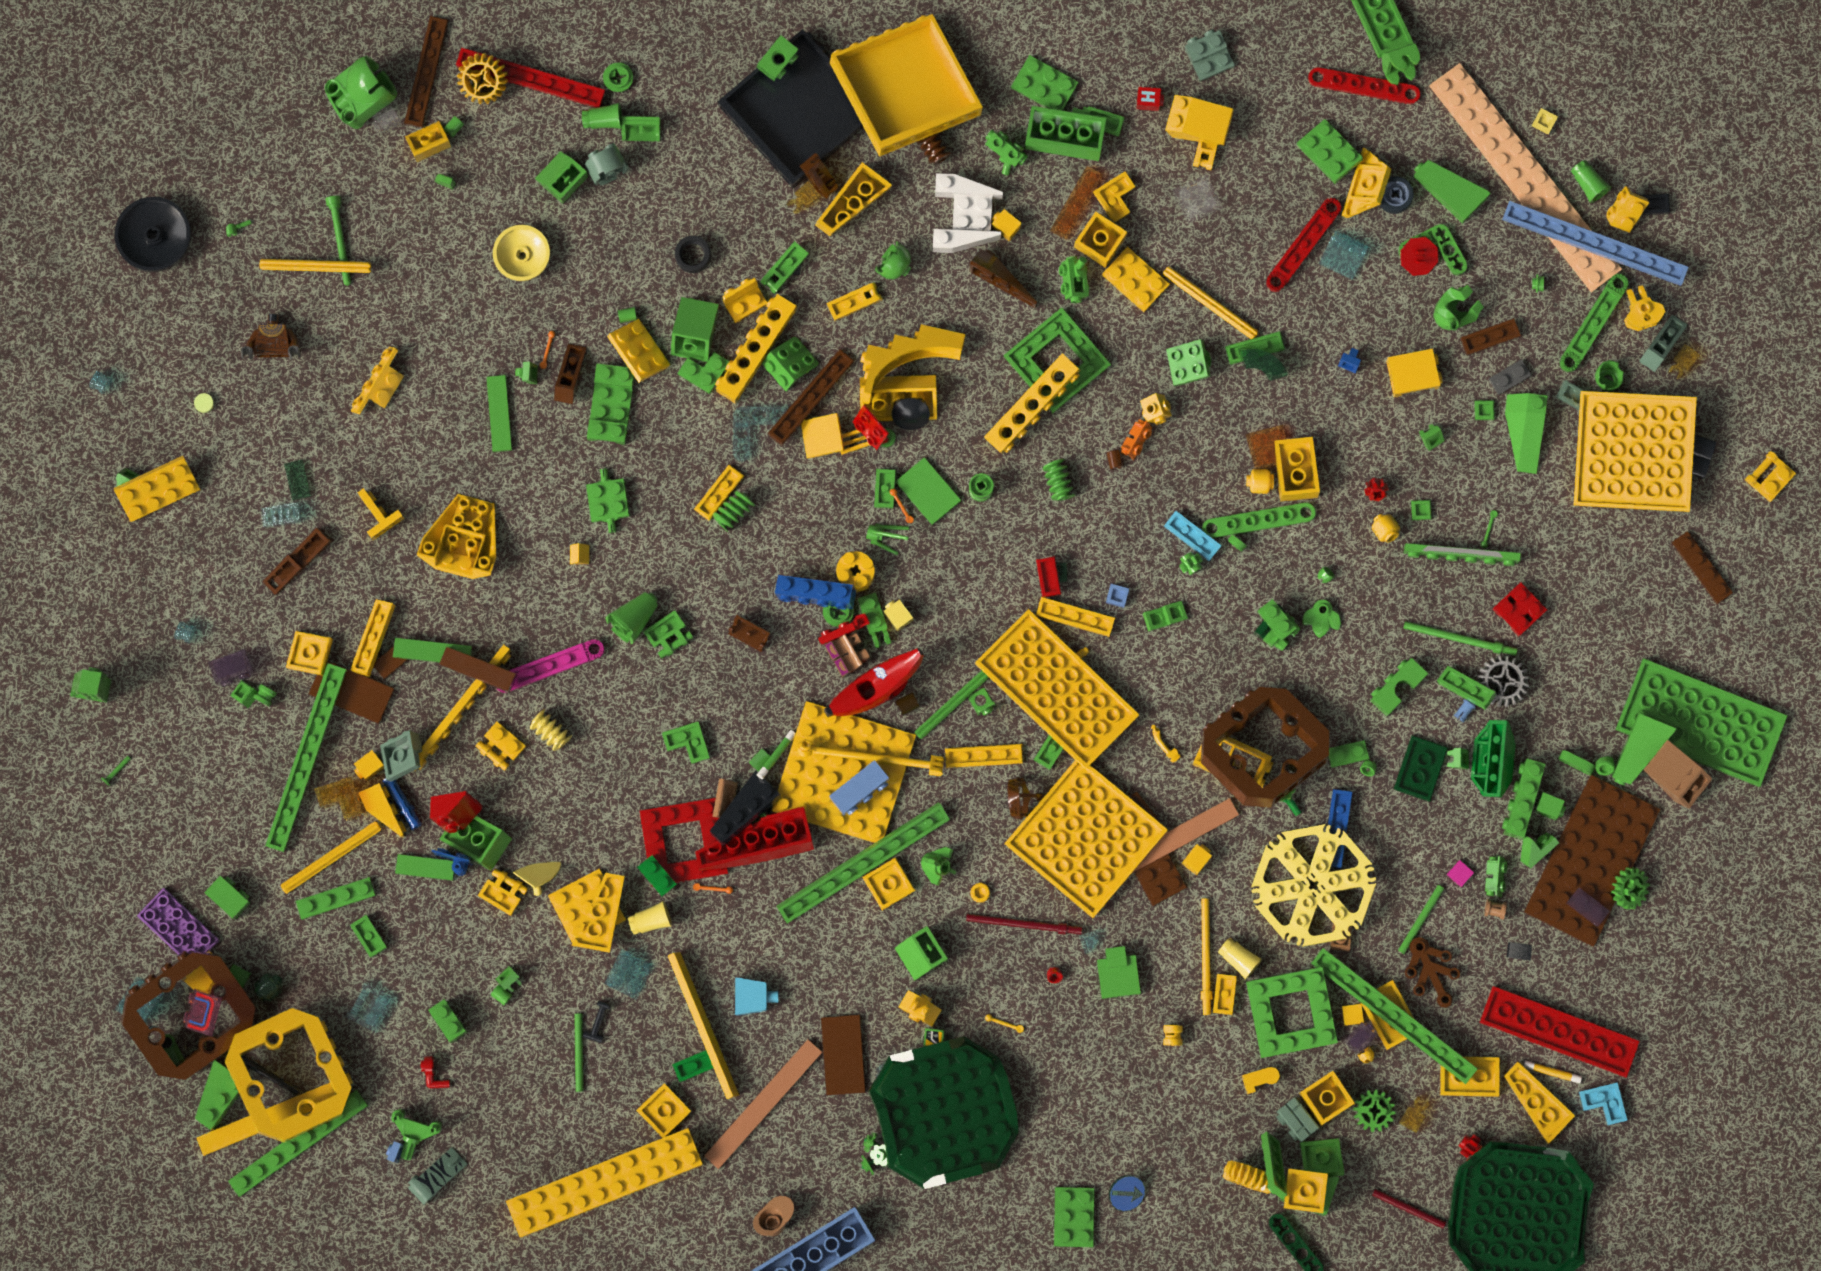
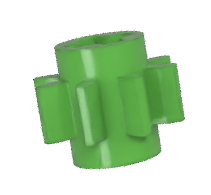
[1179,552,1203,575]

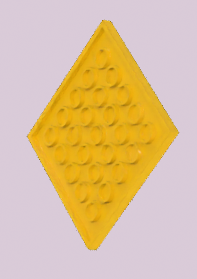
[1574,391,1697,512]
[771,701,916,843]
[1004,760,1168,919]

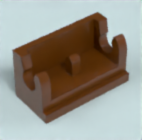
[800,153,838,199]
[728,615,771,652]

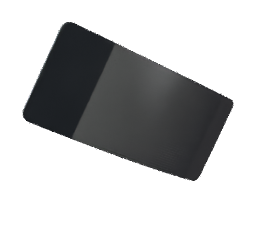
[1506,942,1532,961]

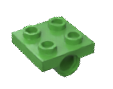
[1166,339,1211,386]

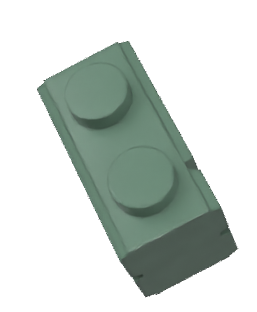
[1276,1097,1320,1142]

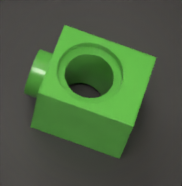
[1534,792,1566,821]

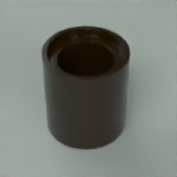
[895,692,920,716]

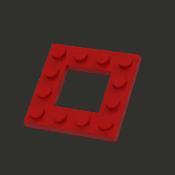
[639,798,728,887]

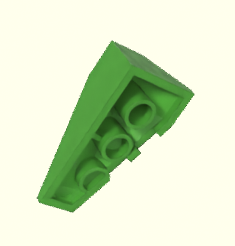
[1505,393,1548,474]

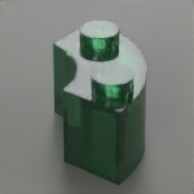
[1238,347,1288,381]

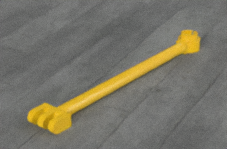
[798,739,944,776]

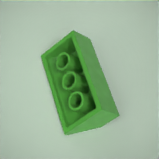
[1025,106,1106,161]

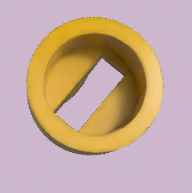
[1357,1047,1374,1064]

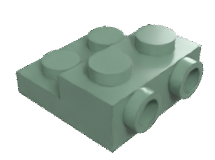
[1185,29,1235,82]
[380,730,422,782]

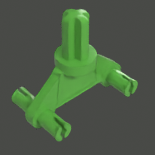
[391,1109,442,1160]

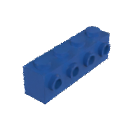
[775,575,856,610]

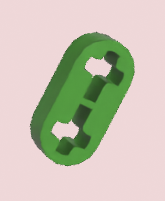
[1558,750,1595,775]

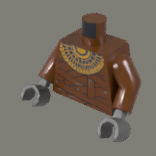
[241,314,301,359]

